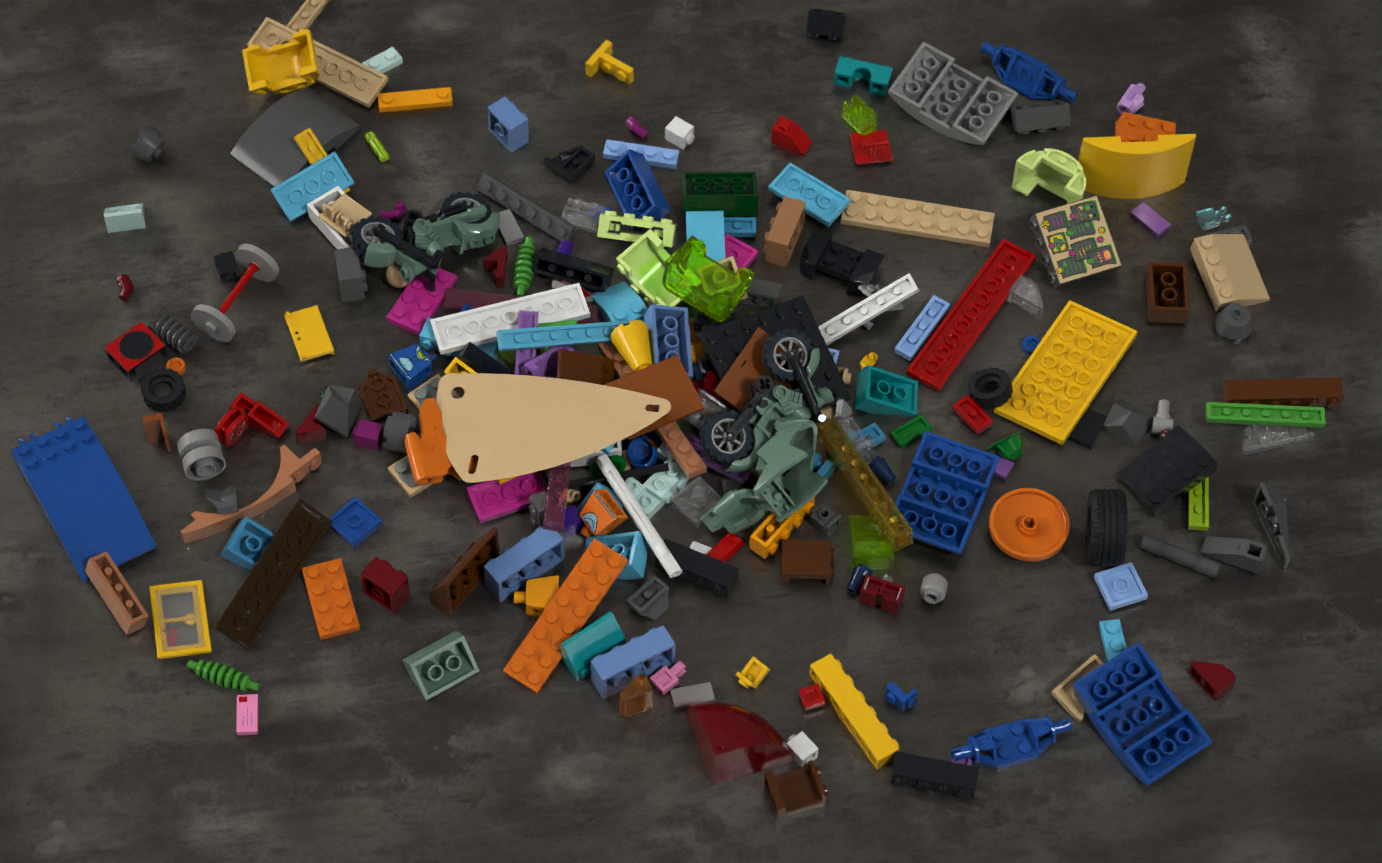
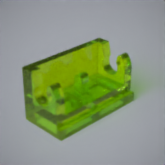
[841,94,878,136]

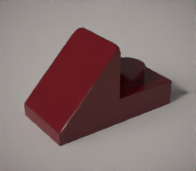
[483,246,508,288]
[691,370,724,402]
[295,404,327,444]

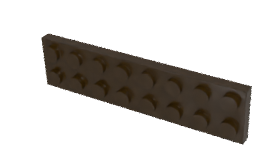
[214,498,333,650]

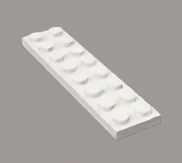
[430,283,590,355]

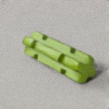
[365,131,389,162]

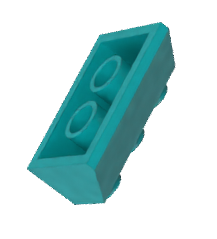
[561,611,626,681]

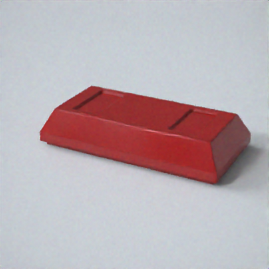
[706,532,745,563]

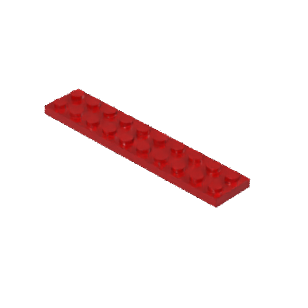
[906,238,1036,392]

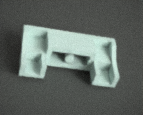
[625,443,689,520]

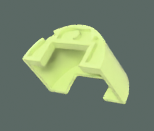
[1012,148,1086,204]
[616,229,702,307]

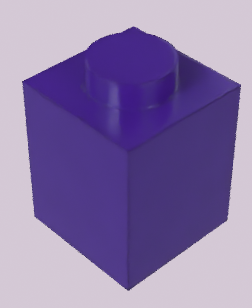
[557,505,584,539]

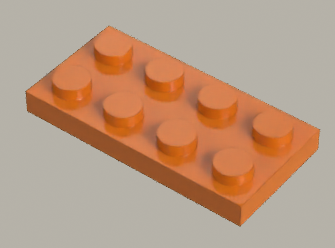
[302,558,360,640]

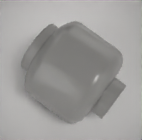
[920,573,948,604]

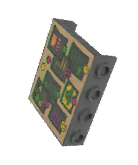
[1030,195,1122,289]

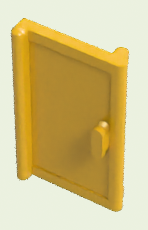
[284,305,335,362]

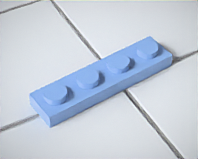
[603,139,679,169]
[894,295,950,361]

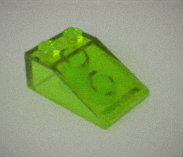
[849,515,894,570]

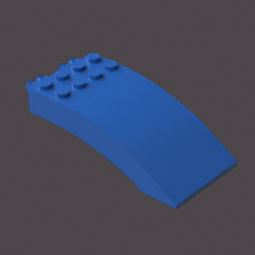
[11,416,157,583]

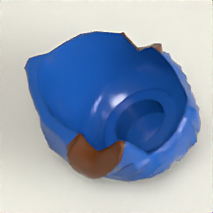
[626,437,658,468]

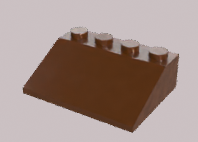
[430,527,500,616]

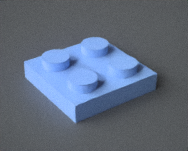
[1094,562,1148,611]

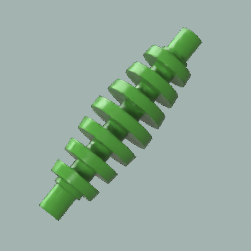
[514,237,535,298]
[187,659,260,692]

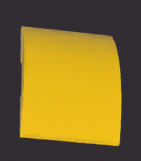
[1078,134,1196,199]

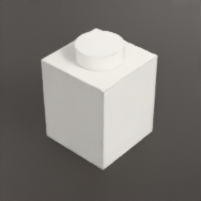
[665,116,695,149]
[786,731,819,768]

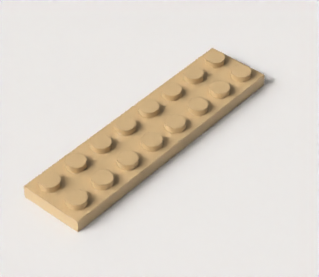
[247,17,389,108]
[841,190,995,247]

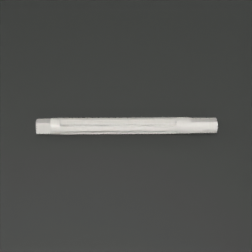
[596,454,682,578]

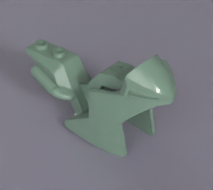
[700,417,828,534]

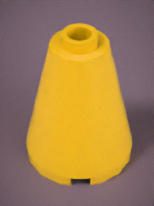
[611,320,653,372]

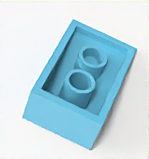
[591,281,648,322]
[583,531,649,580]

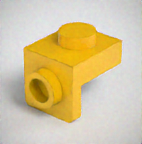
[735,656,771,689]

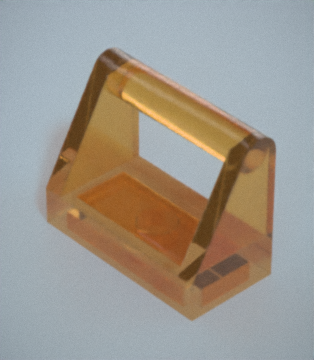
[619,673,653,718]

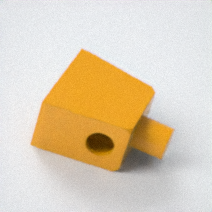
[514,576,559,617]

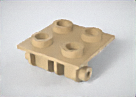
[318,193,372,237]

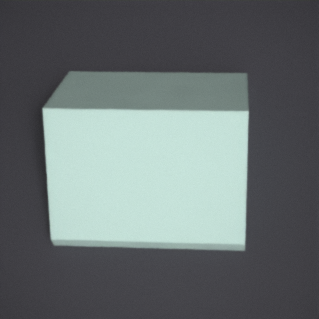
[104,203,146,233]

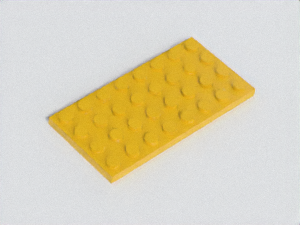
[994,300,1137,445]

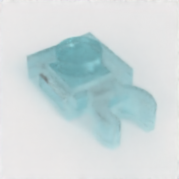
[1195,206,1231,231]

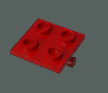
[850,130,893,165]

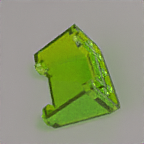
[662,235,756,322]

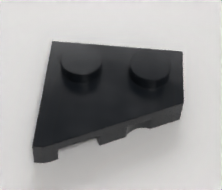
[544,145,595,182]

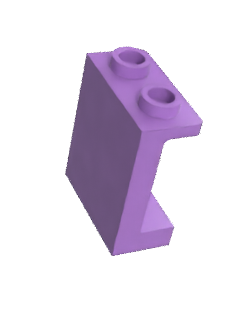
[524,346,575,378]

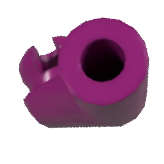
[380,201,407,220]

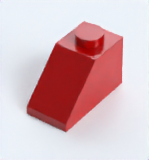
[771,116,812,156]

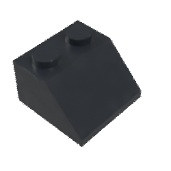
[806,8,847,40]

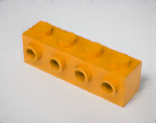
[749,493,815,559]

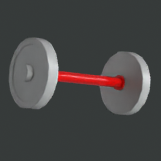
[190,244,279,343]

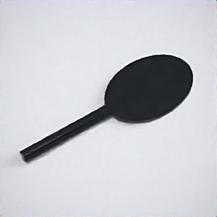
[552,463,669,489]

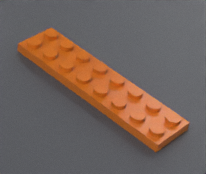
[503,538,628,694]

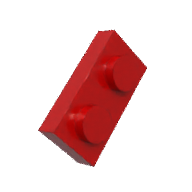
[952,395,993,435]

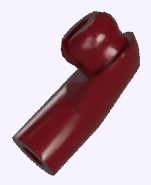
[116,274,134,301]

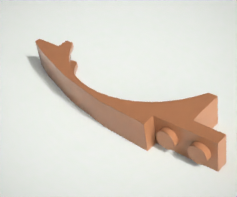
[180,444,322,544]

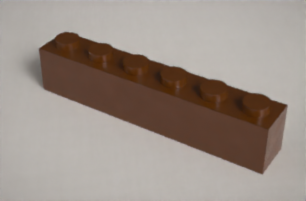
[1222,377,1344,409]

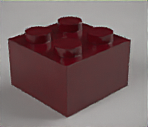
[360,557,410,614]

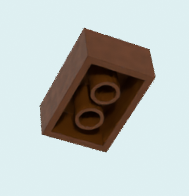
[1145,262,1190,324]

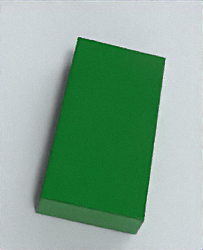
[889,414,933,449]

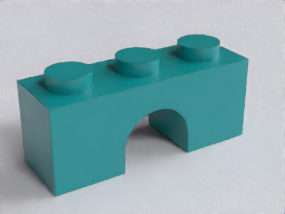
[834,56,893,96]

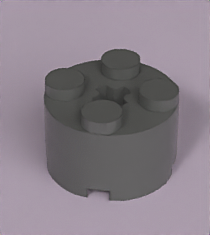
[383,411,419,454]

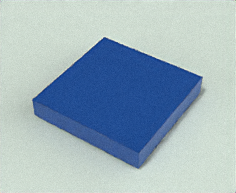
[329,496,383,548]

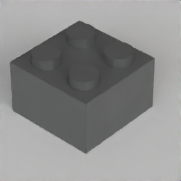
[334,247,368,303]

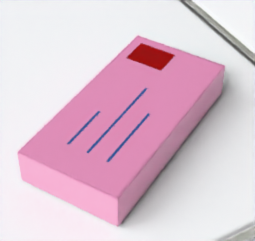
[236,694,259,736]

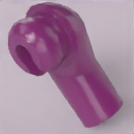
[626,116,648,139]

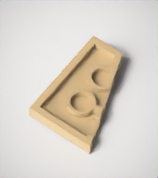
[1050,654,1104,723]

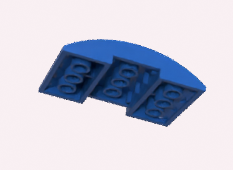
[885,431,1000,555]
[1073,642,1213,786]

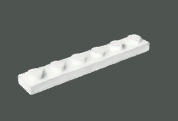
[818,273,920,345]

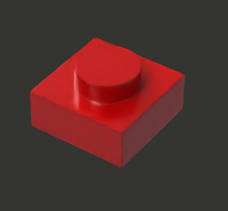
[798,684,825,711]

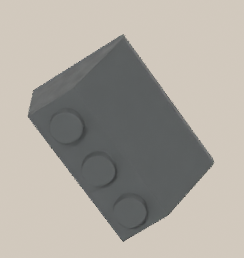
[1008,99,1071,135]

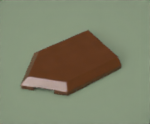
[359,369,408,423]

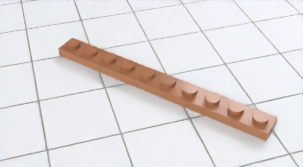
[598,342,707,479]

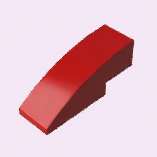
[227,392,290,439]

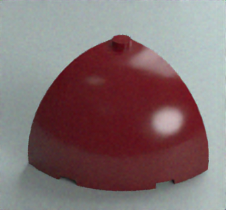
[686,702,792,786]

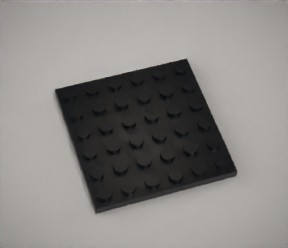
[698,295,851,413]

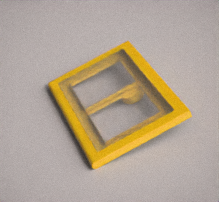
[149,580,212,659]

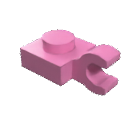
[650,661,686,695]

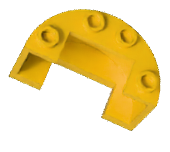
[242,29,320,95]

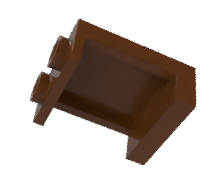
[781,539,834,585]
[764,760,828,819]

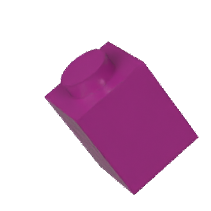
[352,419,384,451]

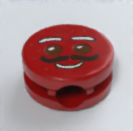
[215,408,249,446]

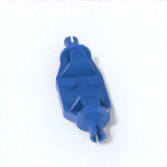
[980,41,1079,103]
[950,715,1073,769]

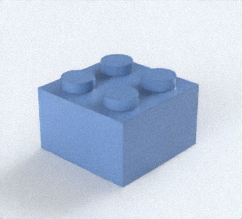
[487,97,529,153]

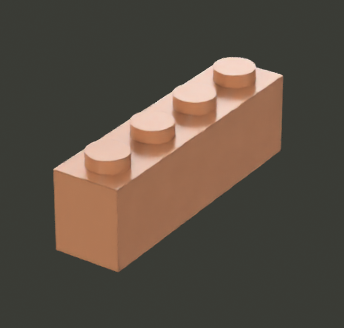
[85,551,149,635]

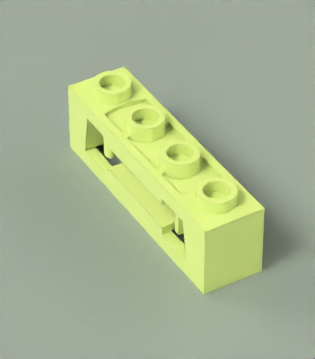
[597,210,677,247]

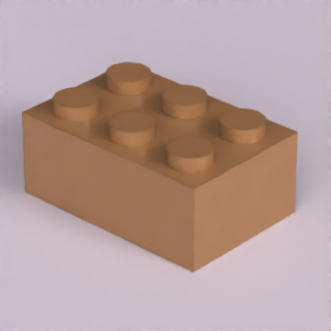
[763,196,806,268]

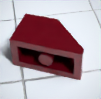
[1187,661,1236,701]

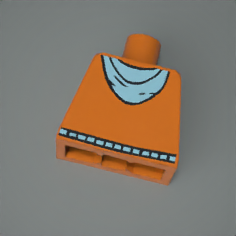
[580,489,628,538]

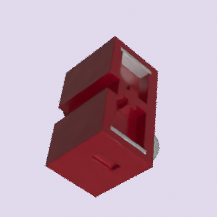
[859,574,905,615]

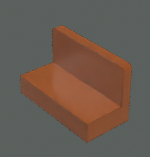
[142,412,172,452]

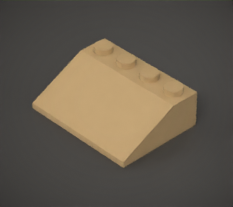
[1190,234,1270,314]

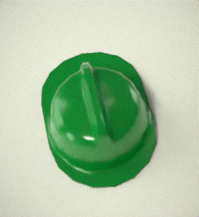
[985,431,1023,460]

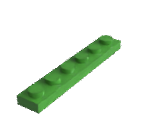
[1206,402,1326,428]

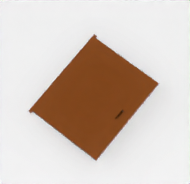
[714,327,801,411]
[604,354,705,440]

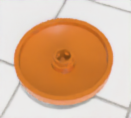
[989,488,1070,561]

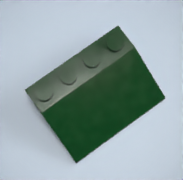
[681,172,758,217]

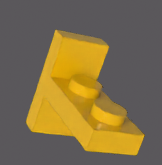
[585,40,634,85]

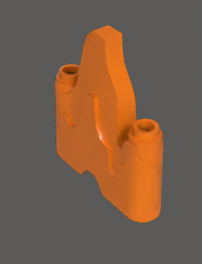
[404,398,479,486]

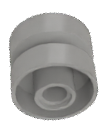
[177,429,226,481]

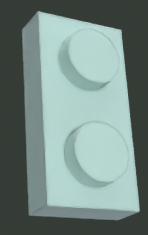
[362,47,403,74]

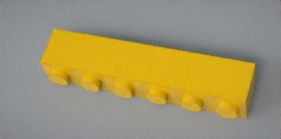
[809,654,900,770]

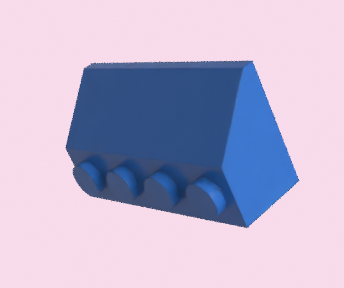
[604,149,671,230]

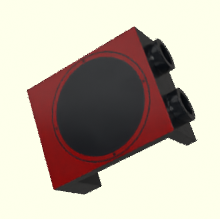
[104,321,168,382]

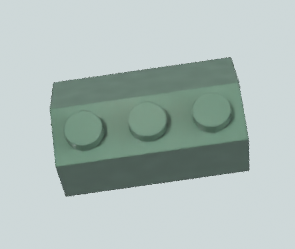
[402,631,480,700]

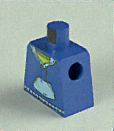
[388,344,438,391]

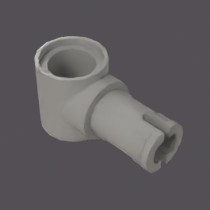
[1151,399,1173,435]

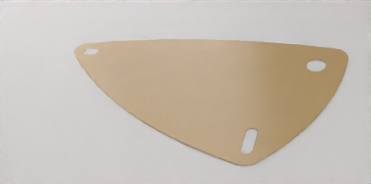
[437,373,671,483]

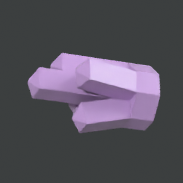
[1117,83,1146,114]

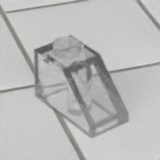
[1007,275,1044,319]

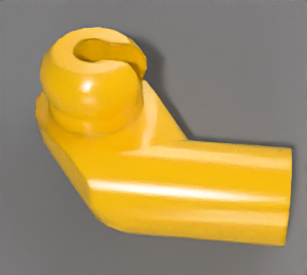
[859,352,878,370]

